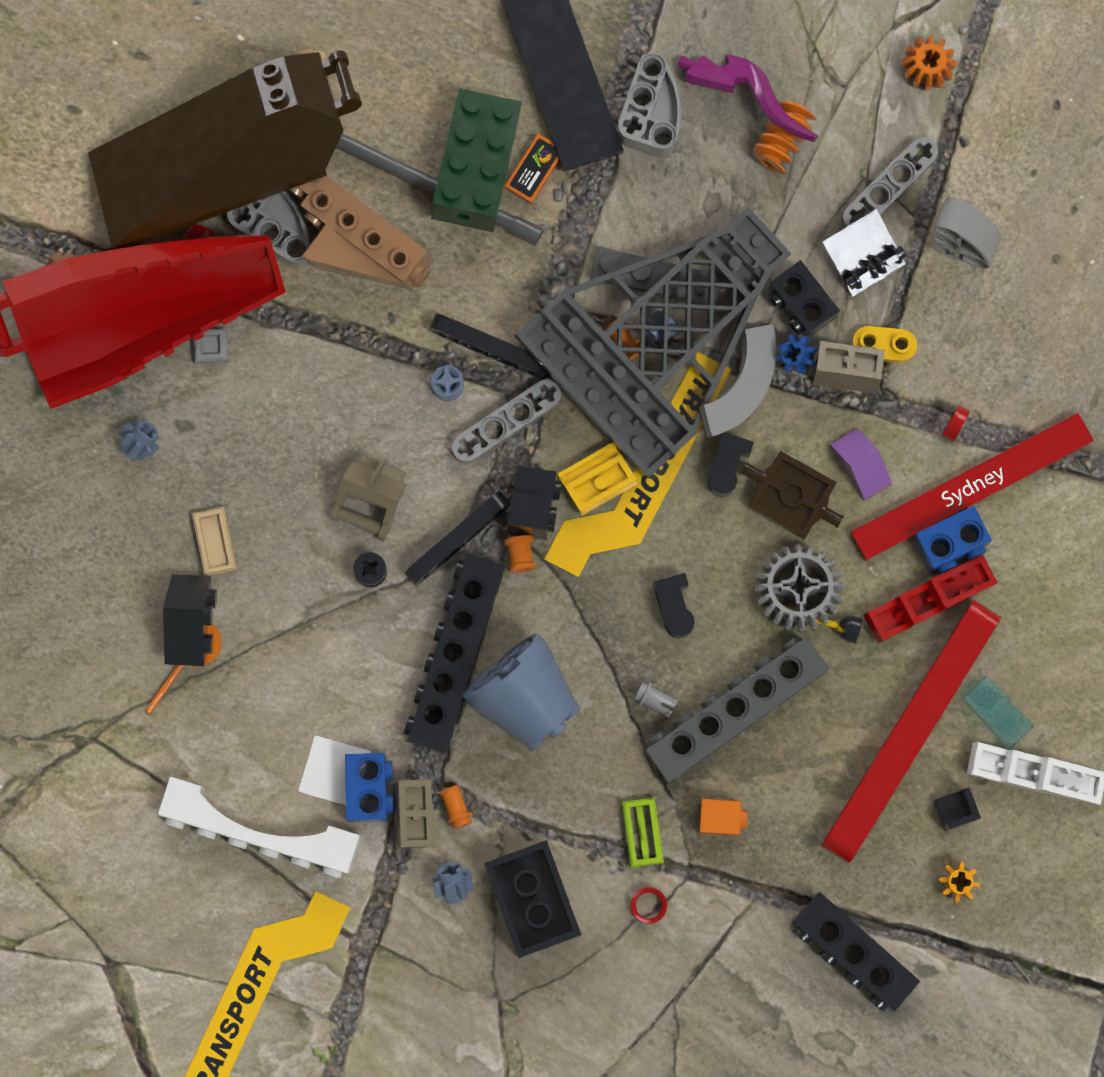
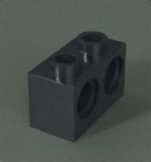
[768,260,840,338]

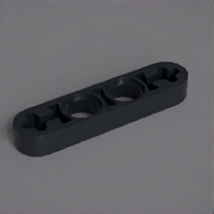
[429,314,547,379]
[405,491,511,586]

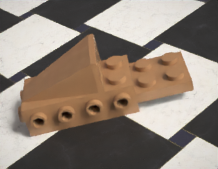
[289,176,434,291]

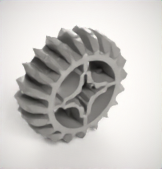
[755,544,844,633]

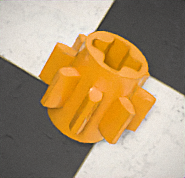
[937,862,980,904]

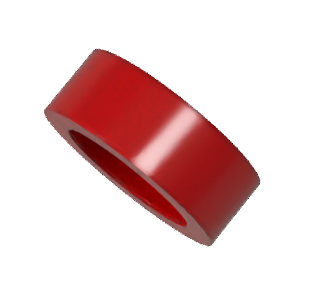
[942,405,970,442]
[631,887,667,924]

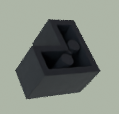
[507,466,562,540]
[163,574,217,666]

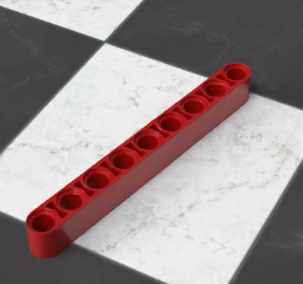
[821,600,1002,863]

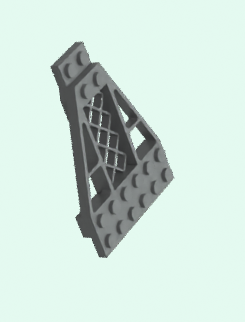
[514,207,791,479]

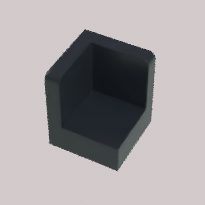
[934,787,981,832]

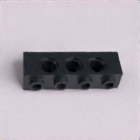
[791,892,921,1012]

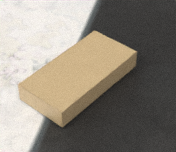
[192,507,238,577]

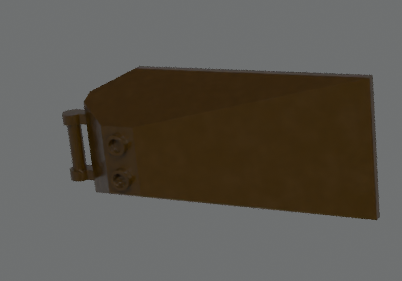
[88,50,362,250]

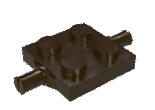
[741,451,844,540]

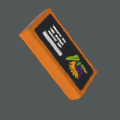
[505,134,559,205]

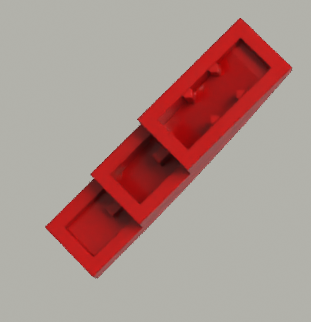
[863,555,998,644]

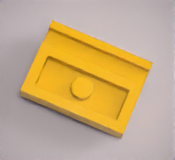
[557,442,638,516]

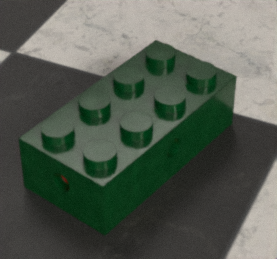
[431,88,522,232]

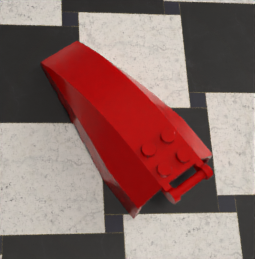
[0,235,286,409]

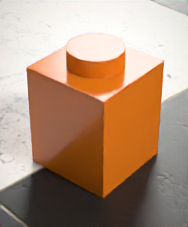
[699,799,747,837]

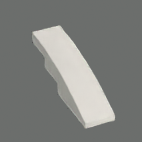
[966,742,1104,805]

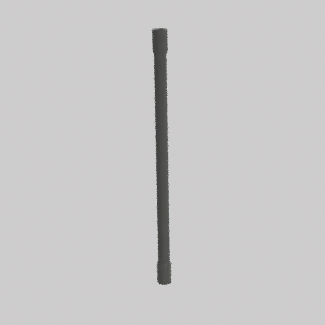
[226,77,544,246]

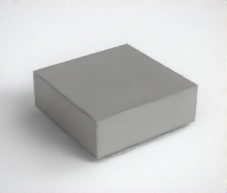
[194,328,228,364]

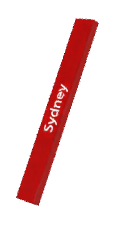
[850,413,1094,562]

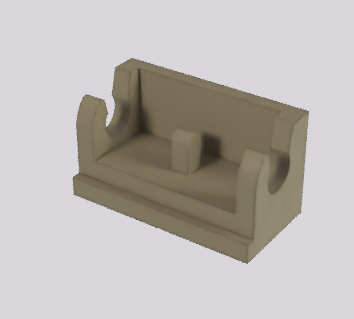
[813,341,885,394]
[392,780,434,850]

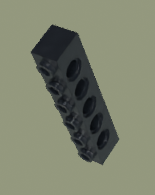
[404,553,505,755]

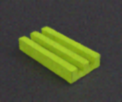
[622,797,664,868]

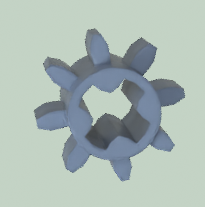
[119,419,160,461]
[432,862,474,904]

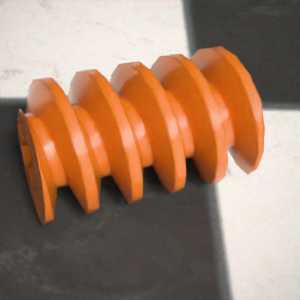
[753,101,817,174]

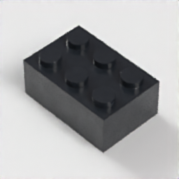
[484,840,581,959]

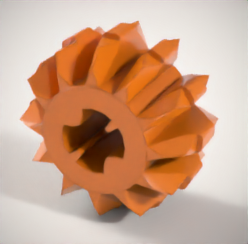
[902,35,957,92]

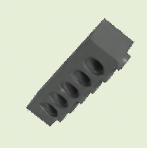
[645,637,830,785]

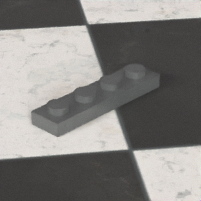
[591,246,722,306]

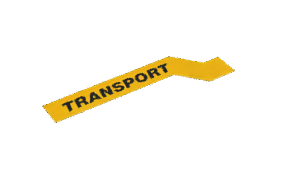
[544,352,732,577]
[185,891,351,1077]

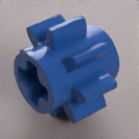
[776,334,818,375]

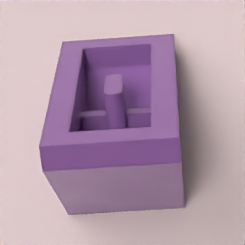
[830,429,892,500]

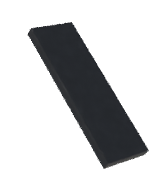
[500,0,624,172]

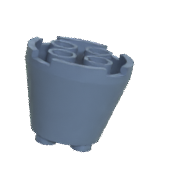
[463,633,581,751]

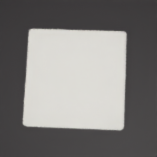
[298,736,371,805]

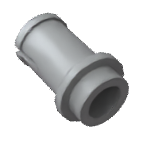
[633,682,678,718]

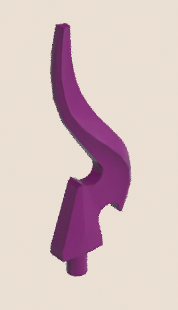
[677,54,818,142]

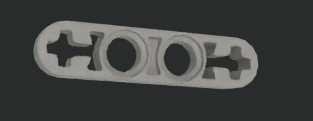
[842,137,938,228]
[452,379,561,464]

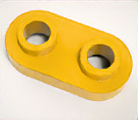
[852,326,917,363]

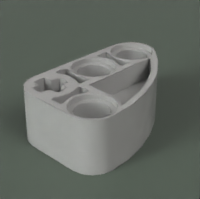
[618,52,681,158]
[227,191,311,270]
[932,197,1001,269]

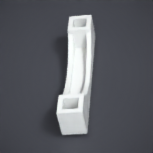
[158,777,362,879]

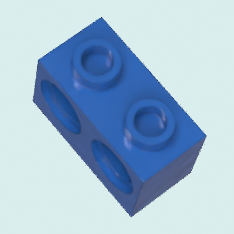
[912,506,992,574]
[345,753,394,823]

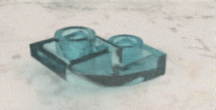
[963,675,1034,750]

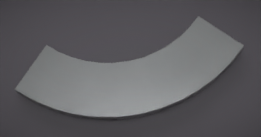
[699,324,776,438]

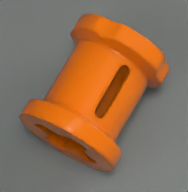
[504,535,537,573]

